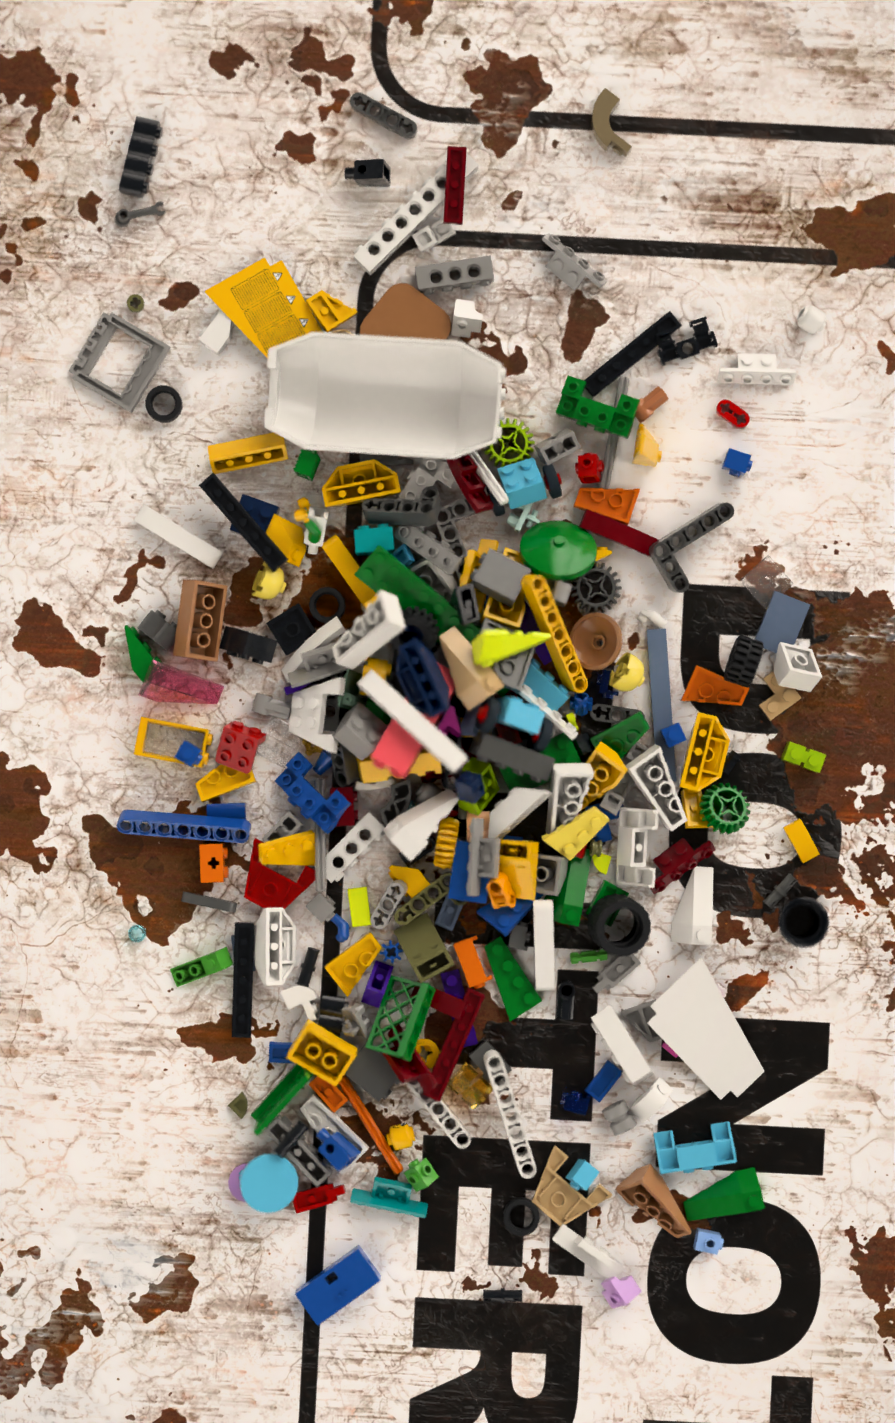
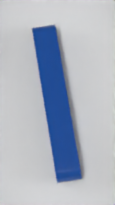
[117,810,251,843]

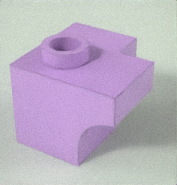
[601,1276,642,1308]

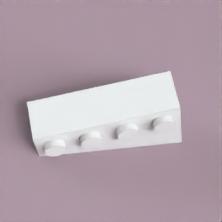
[332,590,406,670]
[591,1005,654,1087]

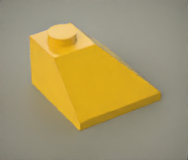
[266,514,307,567]

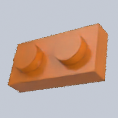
[309,1076,348,1113]

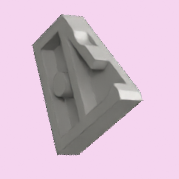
[621,999,662,1043]

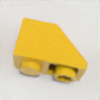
[388,865,430,898]

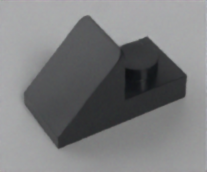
[450,583,481,626]

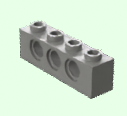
[415,255,494,295]

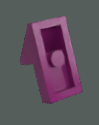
[437,706,461,737]

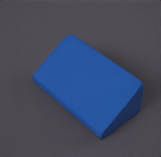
[206,803,246,819]

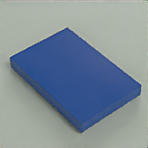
[448,840,490,904]

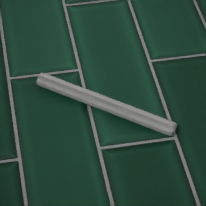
[599,377,630,489]
[314,779,326,892]

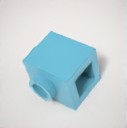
[565,1159,599,1191]

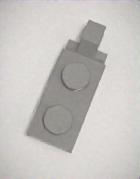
[592,954,641,994]

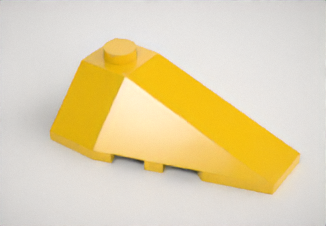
[632,423,662,467]
[581,742,628,810]

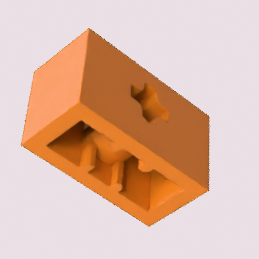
[199,843,229,883]

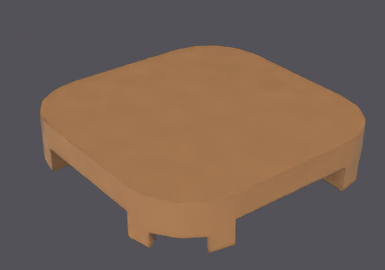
[360,283,451,340]

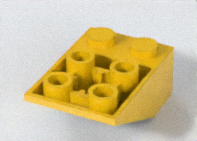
[499,839,539,900]

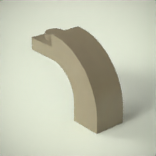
[591,88,632,157]

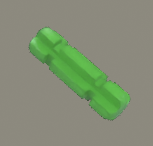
[570,949,608,964]

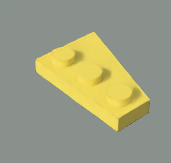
[541,806,609,861]

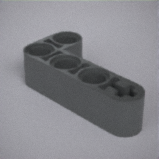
[362,486,442,526]

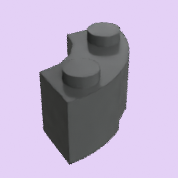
[379,779,412,827]

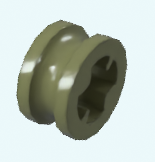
[127,294,144,313]
[589,839,602,857]

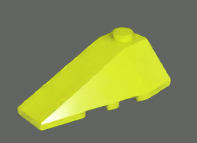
[471,630,551,667]

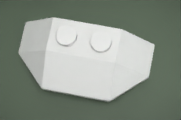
[488,787,553,839]
[255,907,296,986]

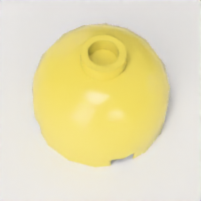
[252,562,286,600]
[609,653,645,692]

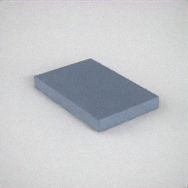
[755,591,810,653]

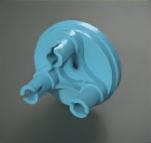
[238,1154,298,1213]

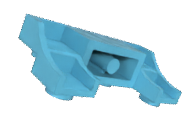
[653,1121,737,1174]

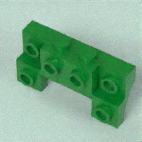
[555,375,640,439]

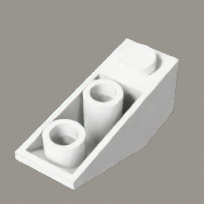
[199,310,233,356]

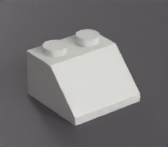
[774,642,822,692]

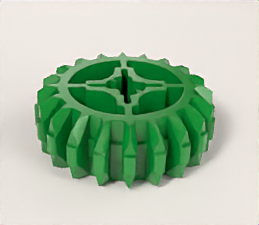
[699,783,751,835]

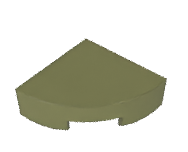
[228,1091,248,1119]

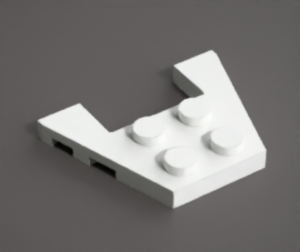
[289,677,346,753]

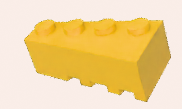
[356,748,442,784]

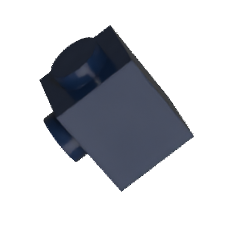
[455,770,485,804]

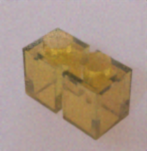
[447,1062,493,1110]

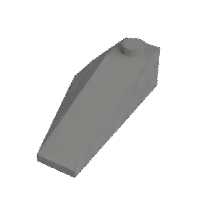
[536,853,568,896]

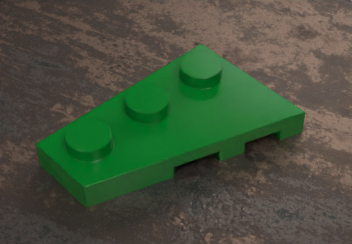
[590,711,650,759]

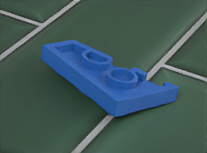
[476,892,544,937]

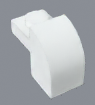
[281,985,319,1021]
[629,1077,673,1122]

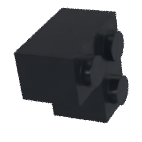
[219,626,278,665]

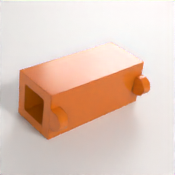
[453,935,493,990]

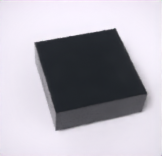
[571,732,595,757]

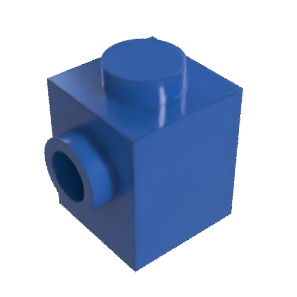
[721,448,753,477]
[174,740,203,767]

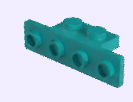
[350,1177,428,1218]

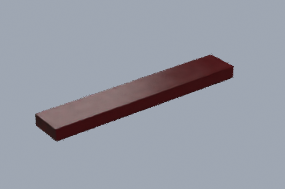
[422,987,486,1102]

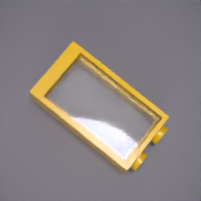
[134,717,213,768]

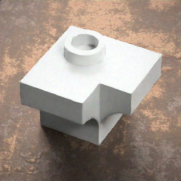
[451,299,483,338]

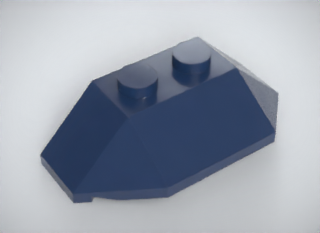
[395,638,449,718]

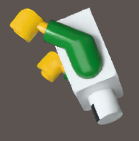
[294,497,329,554]

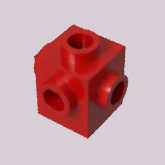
[575,452,604,484]

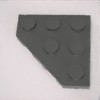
[478,618,536,693]

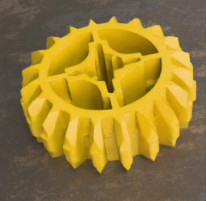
[433,817,459,869]

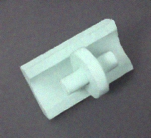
[506,503,540,533]

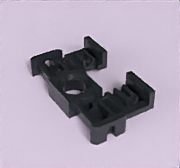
[655,316,718,366]

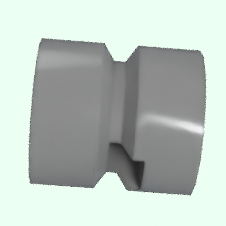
[602,1100,637,1136]

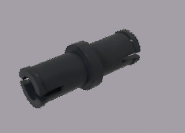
[297,947,320,987]
[274,1121,308,1158]
[483,1288,522,1304]

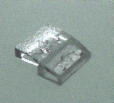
[256,716,303,769]

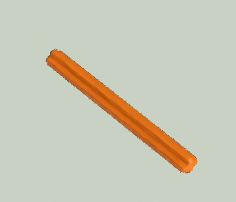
[339,1074,403,1175]

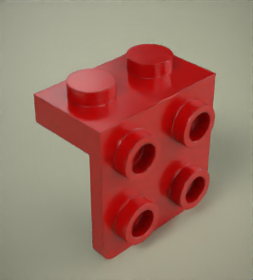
[215,721,267,774]

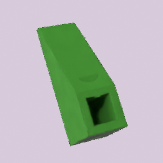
[170,947,234,987]

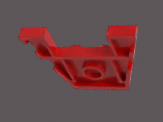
[244,838,315,909]

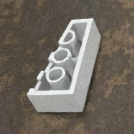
[625,744,687,832]
[546,763,595,834]

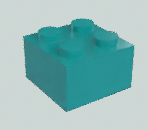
[354,524,395,556]

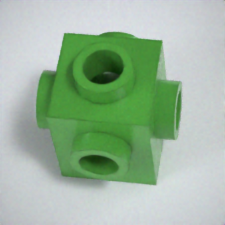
[404,1158,439,1192]

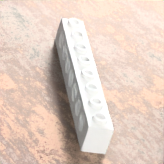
[354,153,479,276]

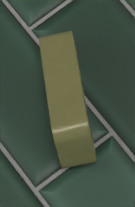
[394,871,467,925]

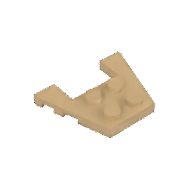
[532,1145,612,1226]

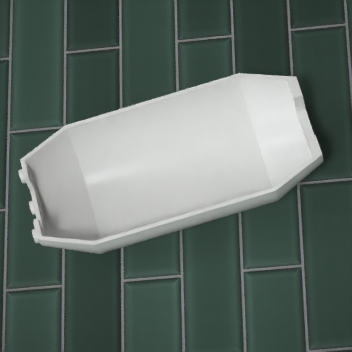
[264,332,506,459]

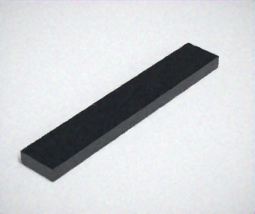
[584,311,682,398]
[199,473,289,572]
[232,922,255,1038]

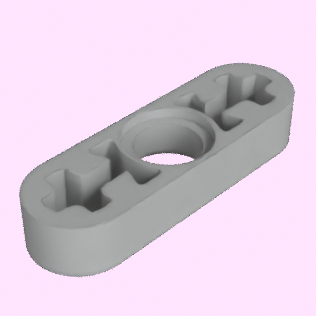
[370,880,407,929]

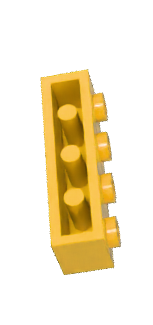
[208,432,288,474]

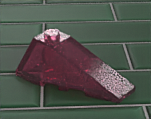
[138,659,224,704]

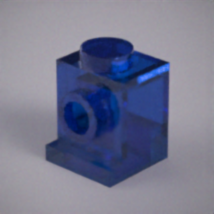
[560,1090,590,1116]

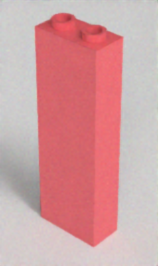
[371,663,456,779]

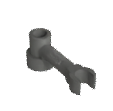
[115,202,166,227]

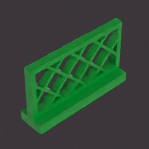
[365,975,436,1062]
[251,1064,314,1136]

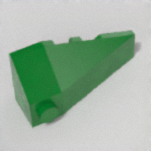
[544,849,592,927]

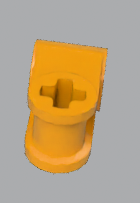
[486,871,516,909]

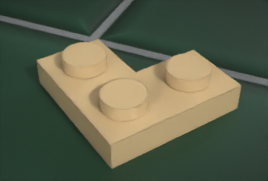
[759,671,801,721]

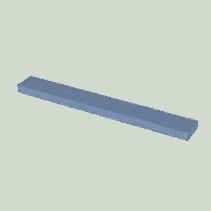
[646,628,677,782]

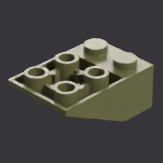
[394,913,455,983]

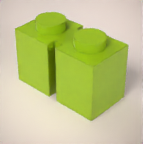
[781,741,826,773]

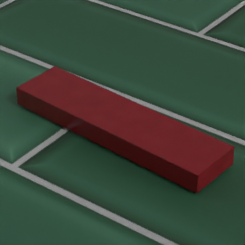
[443,146,467,225]

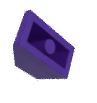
[361,960,394,1008]

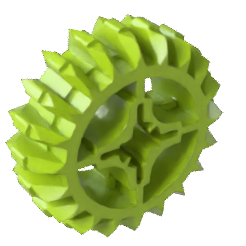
[484,418,535,467]

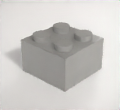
[333,702,388,761]

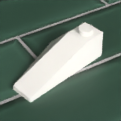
[383,789,459,861]

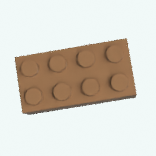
[173,580,228,662]

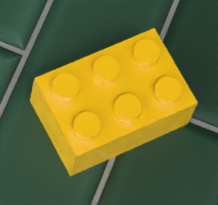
[286,1019,357,1087]

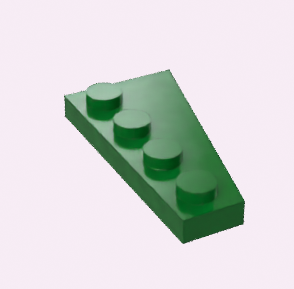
[484,936,542,1022]

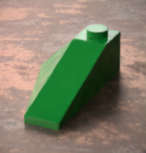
[683,1167,765,1221]

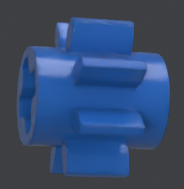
[569,692,593,716]
[380,940,403,964]

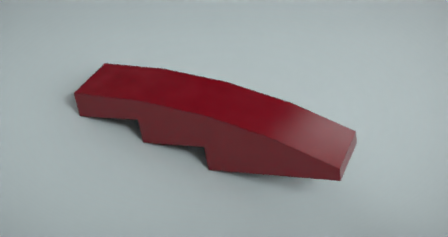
[446,454,494,514]
[579,509,659,557]

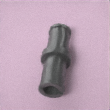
[763,873,798,909]

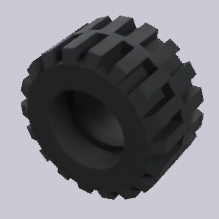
[388,606,440,655]
[724,635,763,688]

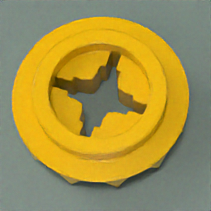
[415,1039,439,1069]

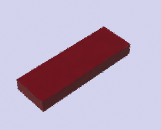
[411,980,469,1020]

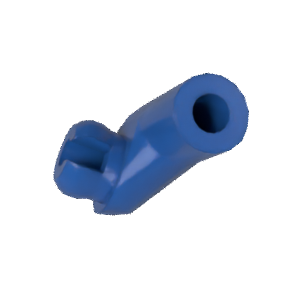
[331,913,350,943]

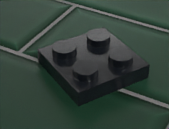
[266,603,316,656]

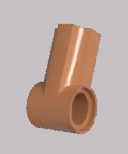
[635,386,669,423]

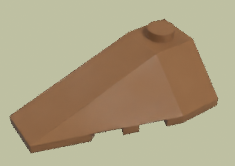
[615,1164,692,1238]

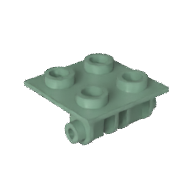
[338,669,367,710]

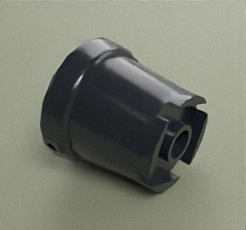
[778,897,829,948]

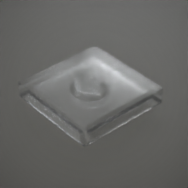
[739,555,794,609]

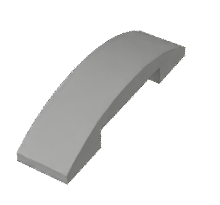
[599,742,649,816]

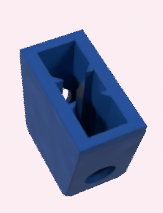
[316,1128,361,1172]

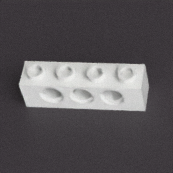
[326,811,385,883]

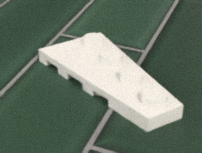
[300,1093,369,1175]

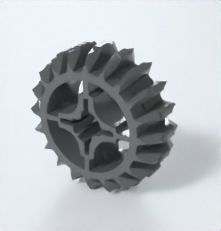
[571,562,622,613]

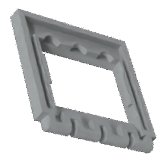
[69,312,171,413]

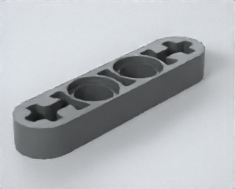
[350,92,417,139]

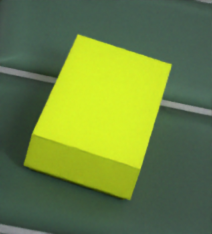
[347,886,371,927]

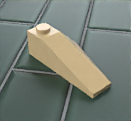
[438,626,504,711]

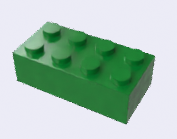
[499,733,582,791]

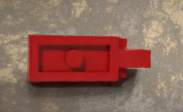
[292,1183,346,1213]

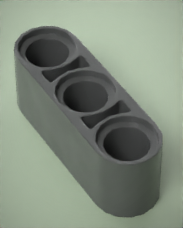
[330,741,360,787]

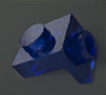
[596,670,619,699]

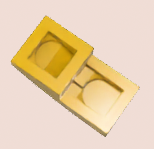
[783,818,820,863]

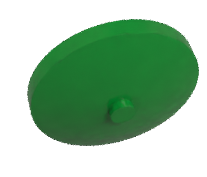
[519,521,597,581]

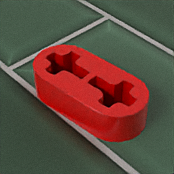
[716,399,750,429]

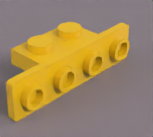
[460,539,499,613]

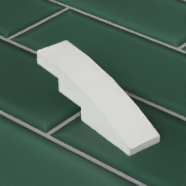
[282,616,346,683]

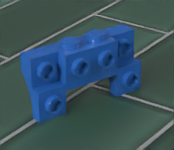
[275,752,351,834]

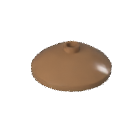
[570,613,622,670]

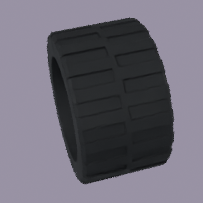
[587,894,651,957]

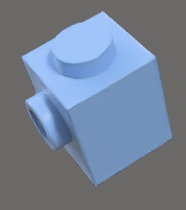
[693,1228,724,1255]

